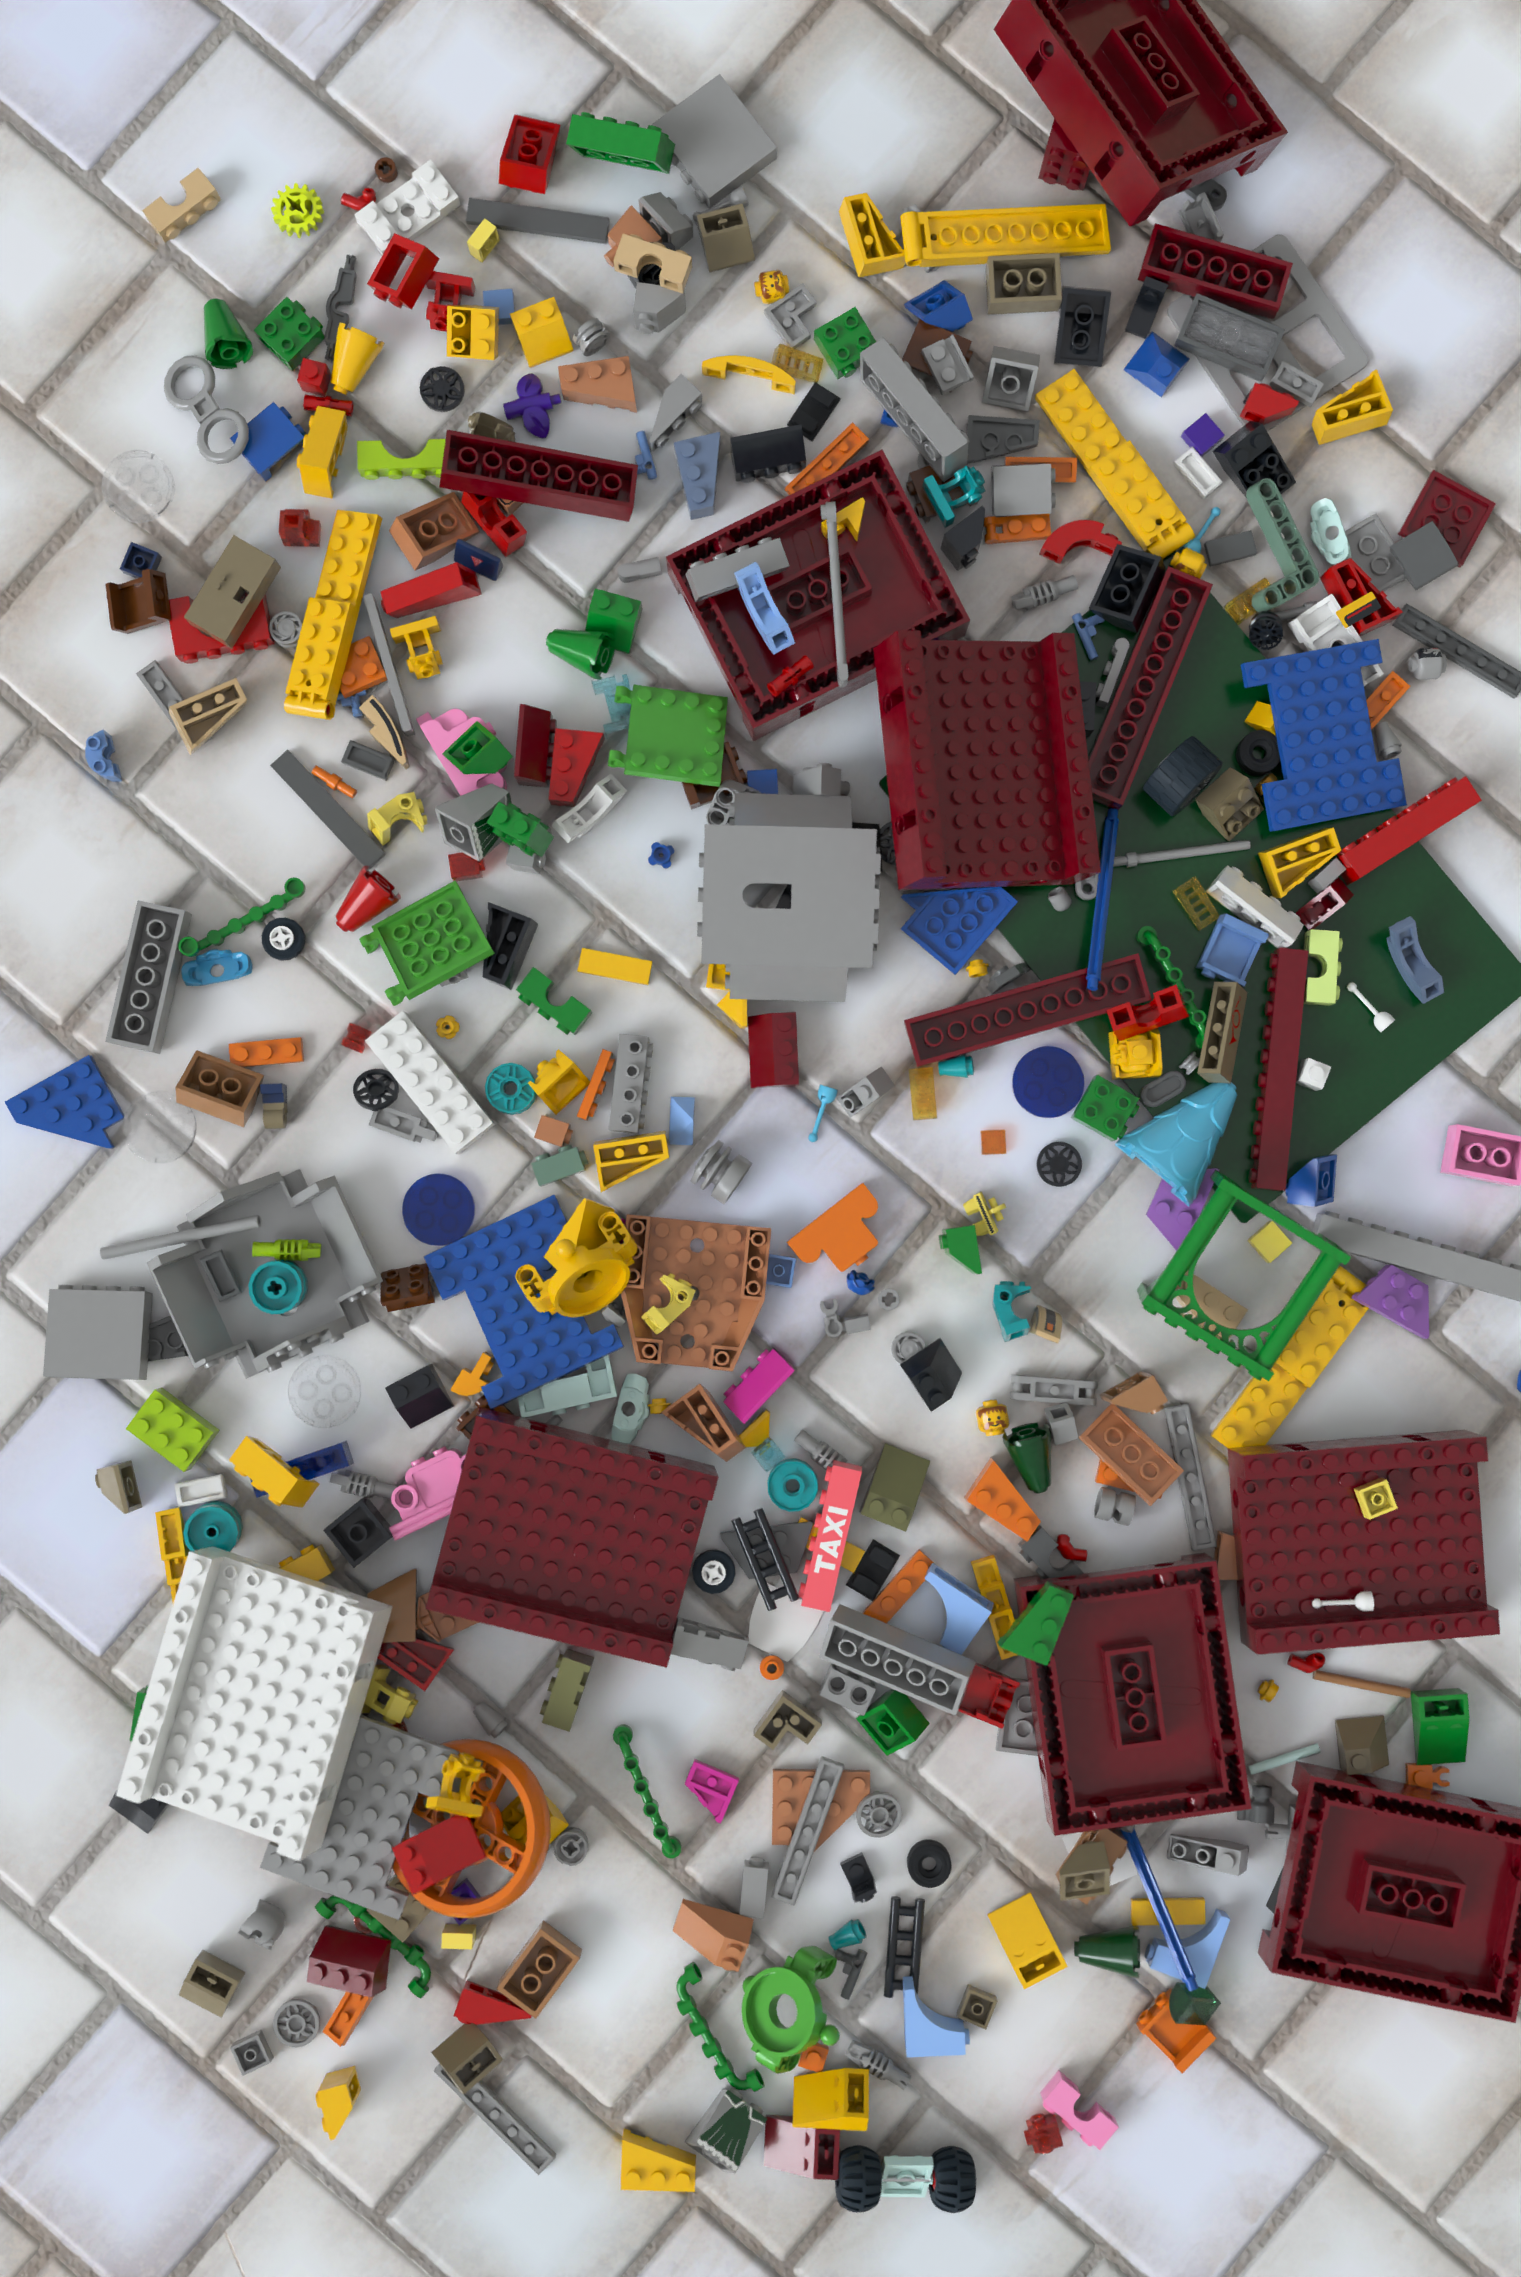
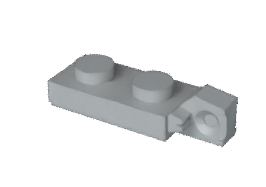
[369,1107,438,1143]

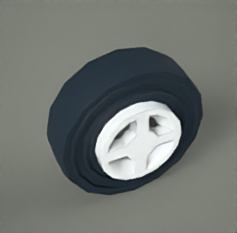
[261,917,305,961]
[692,1549,735,1594]

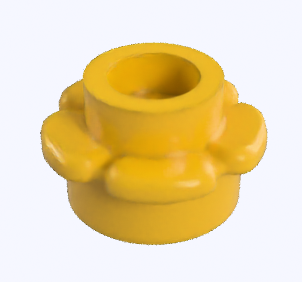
[966,959,989,978]
[436,1015,460,1039]
[647,1398,671,1414]
[1257,1679,1279,1703]

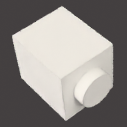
[1296,1058,1331,1091]

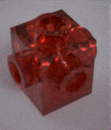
[1024,2113,1063,2154]

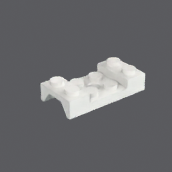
[354,160,461,255]
[1287,594,1384,686]

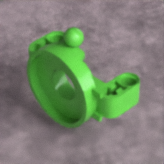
[742,1946,840,2074]

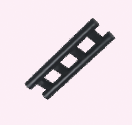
[731,1508,799,1611]
[884,1896,925,1998]

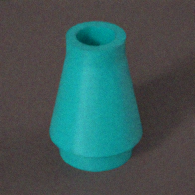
[938,1054,974,1078]
[828,1919,867,1950]

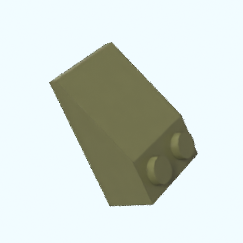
[859,1443,930,1532]

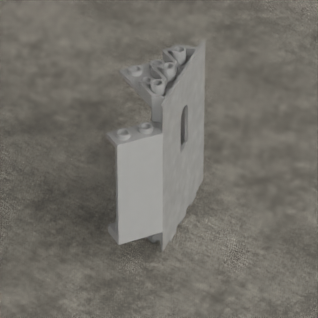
[697,793,881,1002]
[147,1169,383,1379]

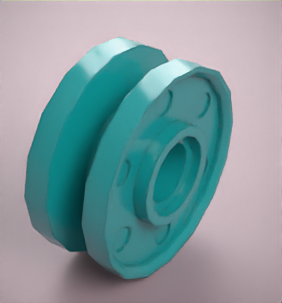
[485,1063,537,1115]
[767,1458,818,1512]

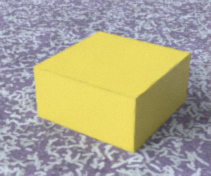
[467,218,500,263]
[1247,1221,1292,1263]
[1354,1478,1398,1520]
[441,1924,476,1949]

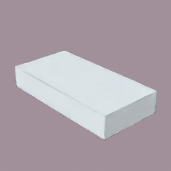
[1173,446,1223,500]
[174,1473,228,1508]

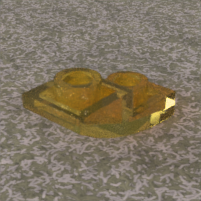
[909,1067,937,1120]

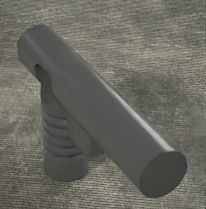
[834,1949,867,2000]

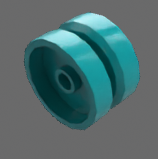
[248,1260,308,1314]
[183,1501,243,1552]

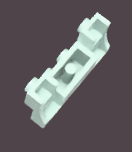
[518,1355,618,1418]

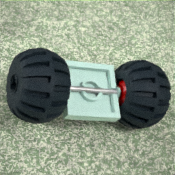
[835,2145,976,2213]

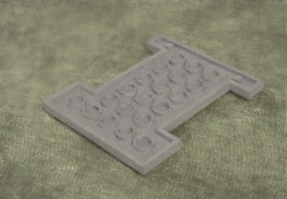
[260,1715,460,1920]

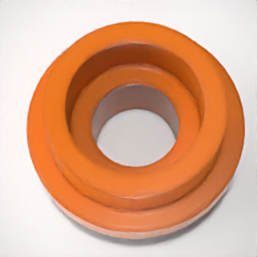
[760,1655,784,1680]

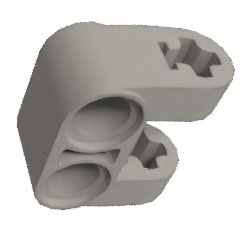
[706,780,762,825]

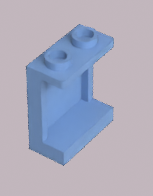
[1196,913,1269,987]

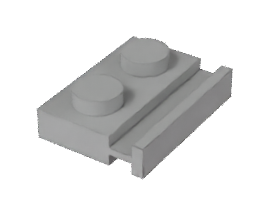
[921,335,974,395]

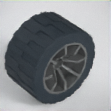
[1143,736,1223,816]

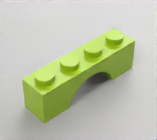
[357,439,445,480]

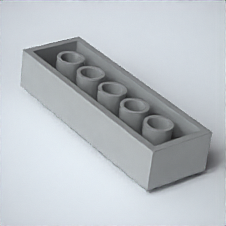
[860,337,969,482]
[105,900,192,1054]
[819,1604,976,1716]

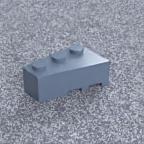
[674,432,721,520]

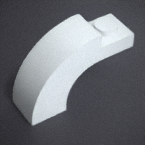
[552,774,627,843]

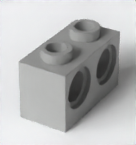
[819,1664,876,1716]

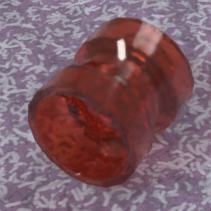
[340,1022,372,1054]

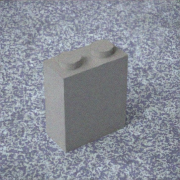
[991,463,1056,516]

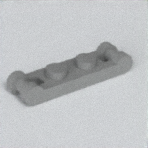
[1010,1375,1098,1406]

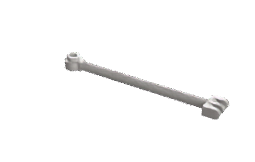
[821,501,848,687]

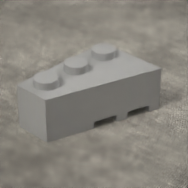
[671,1617,749,1671]

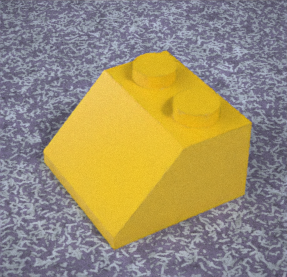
[510,297,574,368]

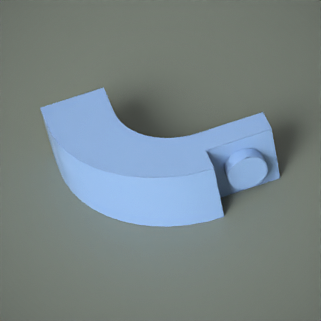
[734,562,795,655]

